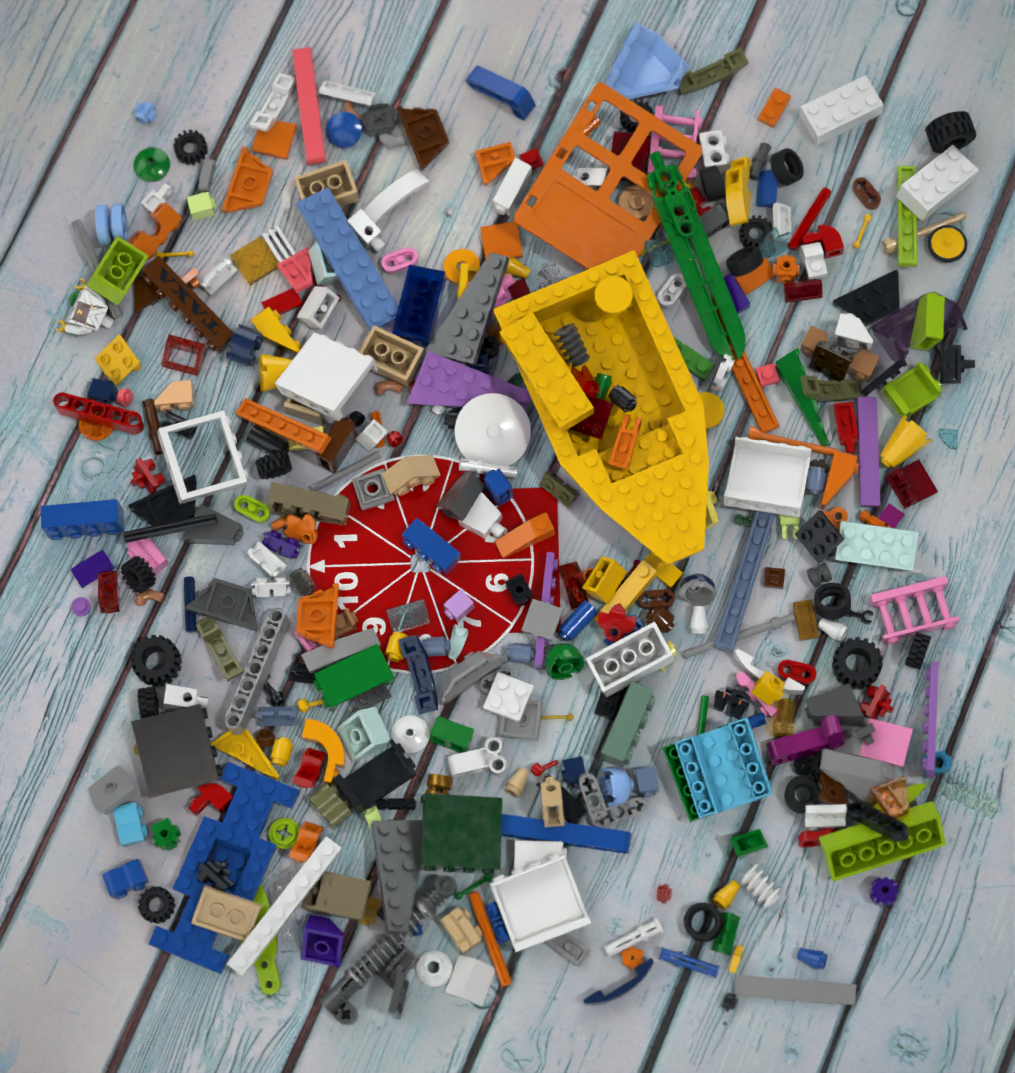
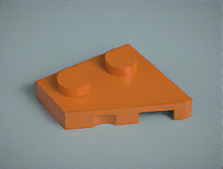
[475,142,515,186]

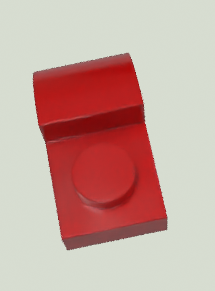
[801,225,844,259]
[293,747,327,788]
[189,783,233,817]

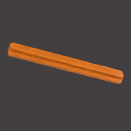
[469,891,512,987]

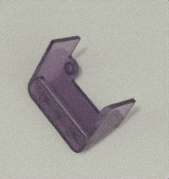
[872,292,968,367]

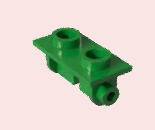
[711,911,740,956]

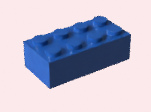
[41,499,125,540]

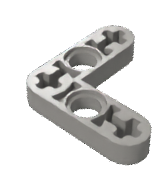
[578,772,647,828]

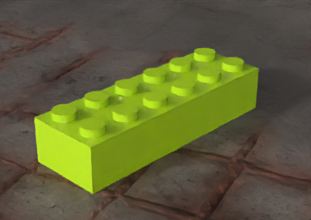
[819,801,946,882]

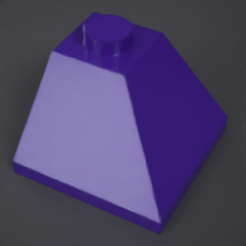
[301,914,344,967]

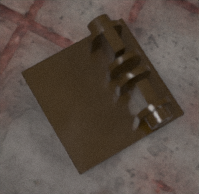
[809,341,854,382]

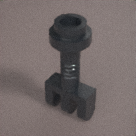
[254,668,285,707]

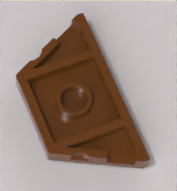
[397,106,450,170]

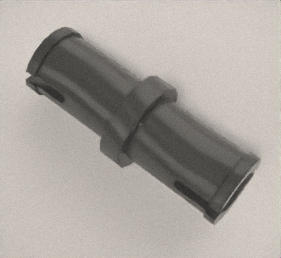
[749,142,772,180]

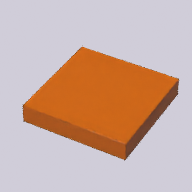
[251,120,297,160]
[480,222,523,259]

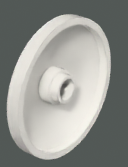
[455,393,531,466]

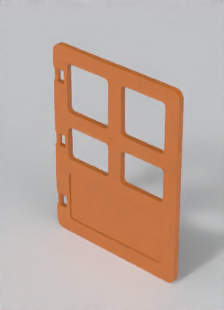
[514,83,702,270]

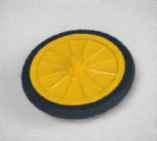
[928,225,967,263]

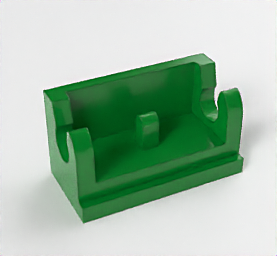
[430,716,474,753]

